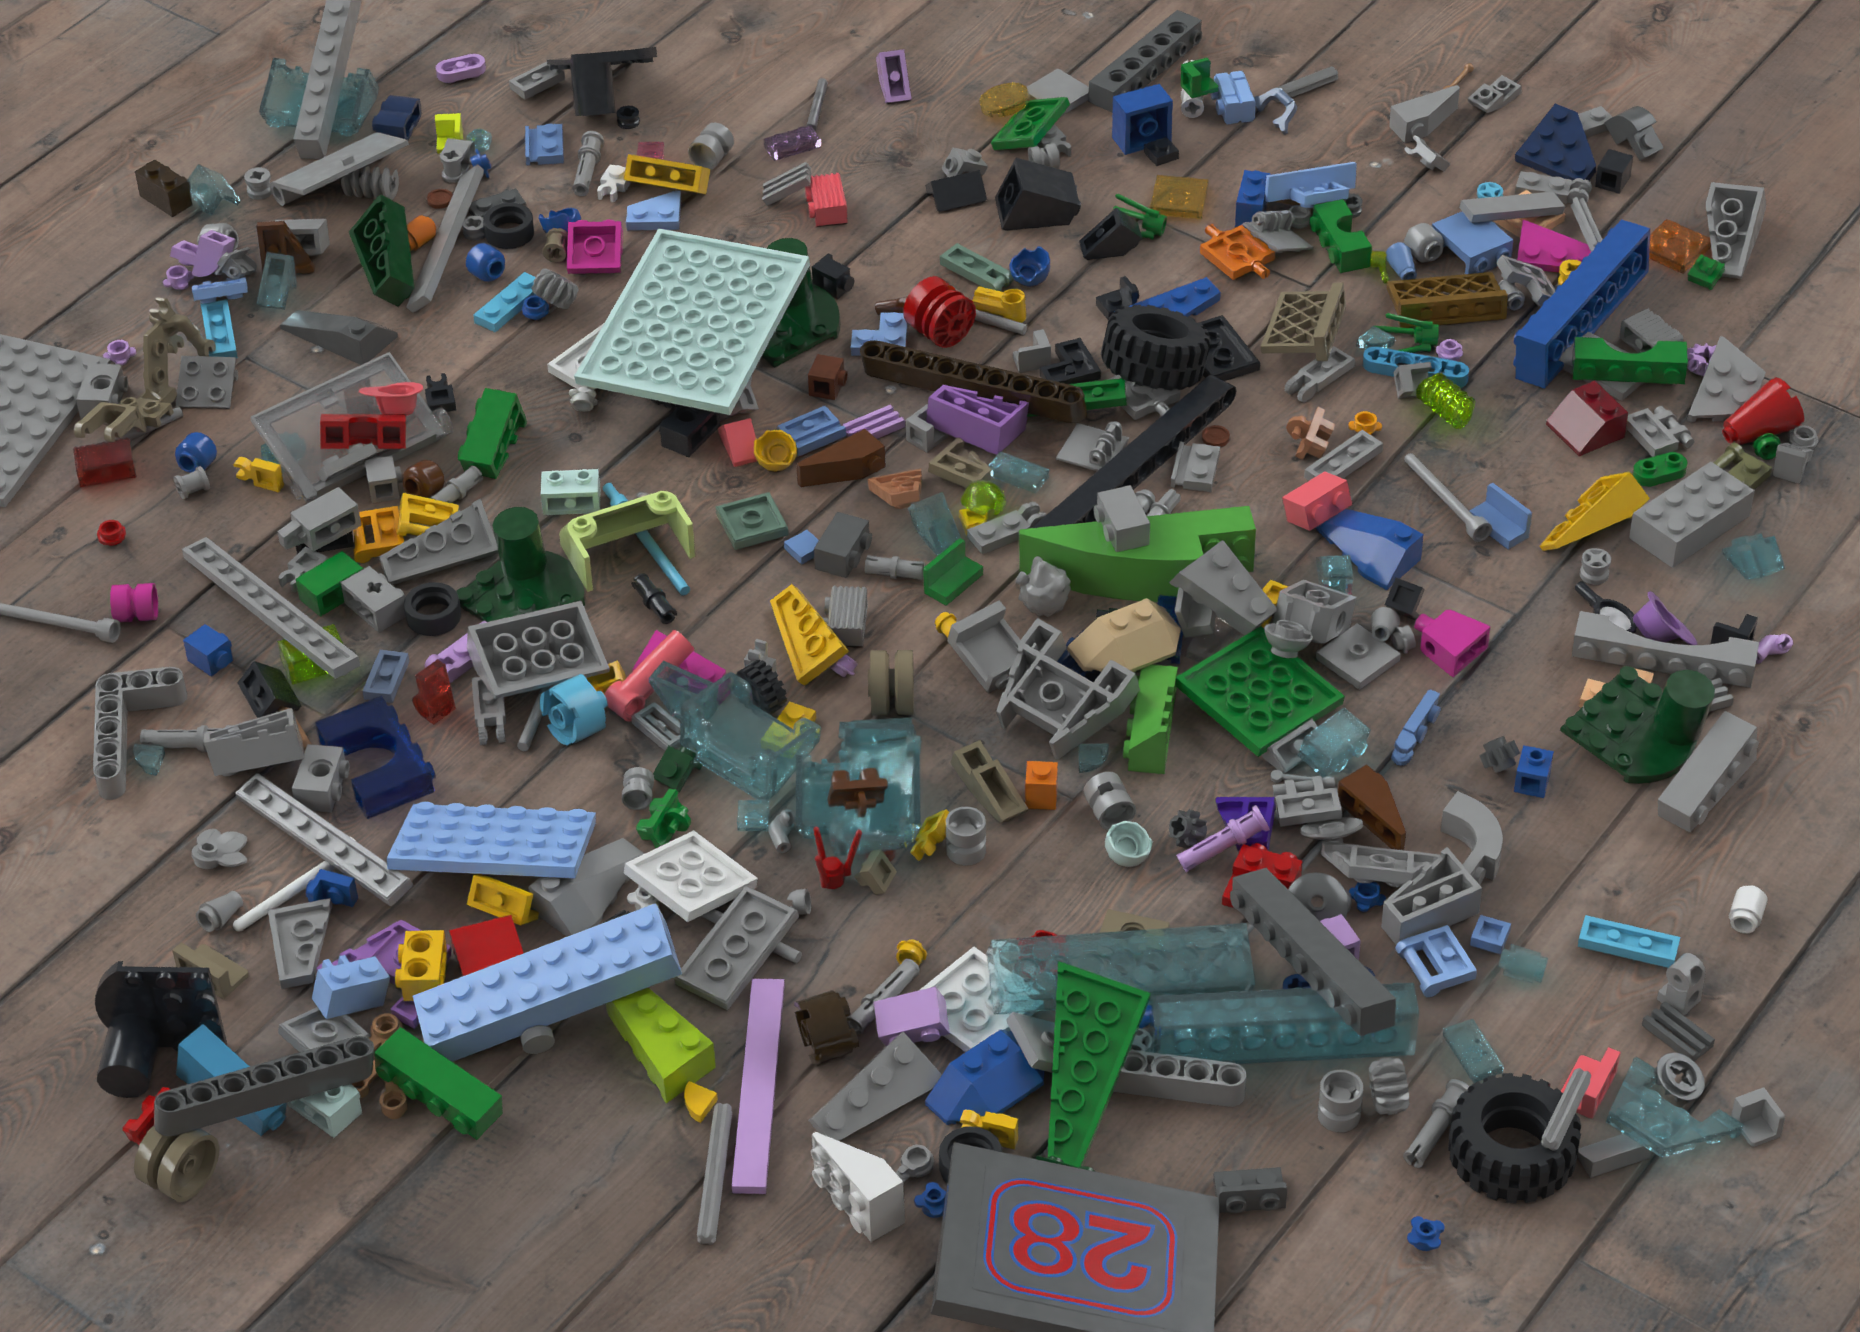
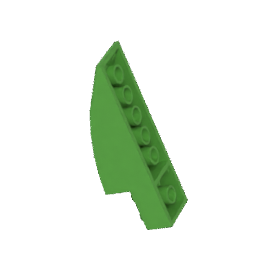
[1019,506,1256,603]

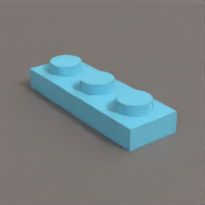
[473,272,536,332]
[201,300,238,358]
[1578,915,1681,968]

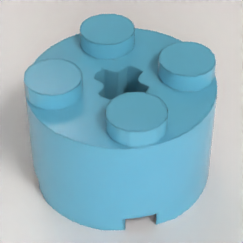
[540,674,607,745]

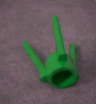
[1113,194,1167,240]
[1372,313,1439,353]

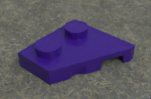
[1215,797,1276,851]

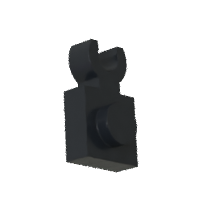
[425,373,456,414]

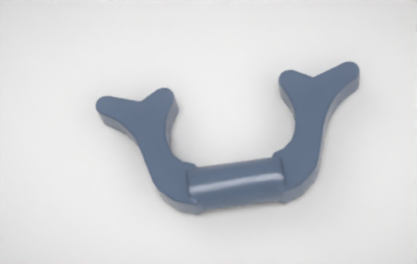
[1253,88,1297,135]

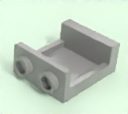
[947,600,1020,693]

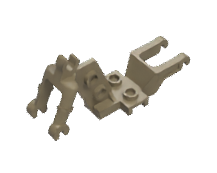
[74,297,216,442]

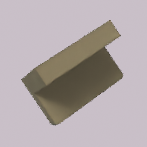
[172,942,249,999]

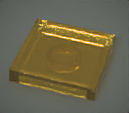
[1150,175,1209,219]

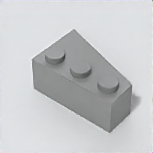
[1381,847,1482,945]

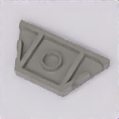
[1687,336,1766,423]
[1321,841,1440,887]

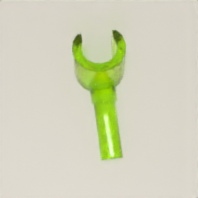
[1370,251,1390,283]

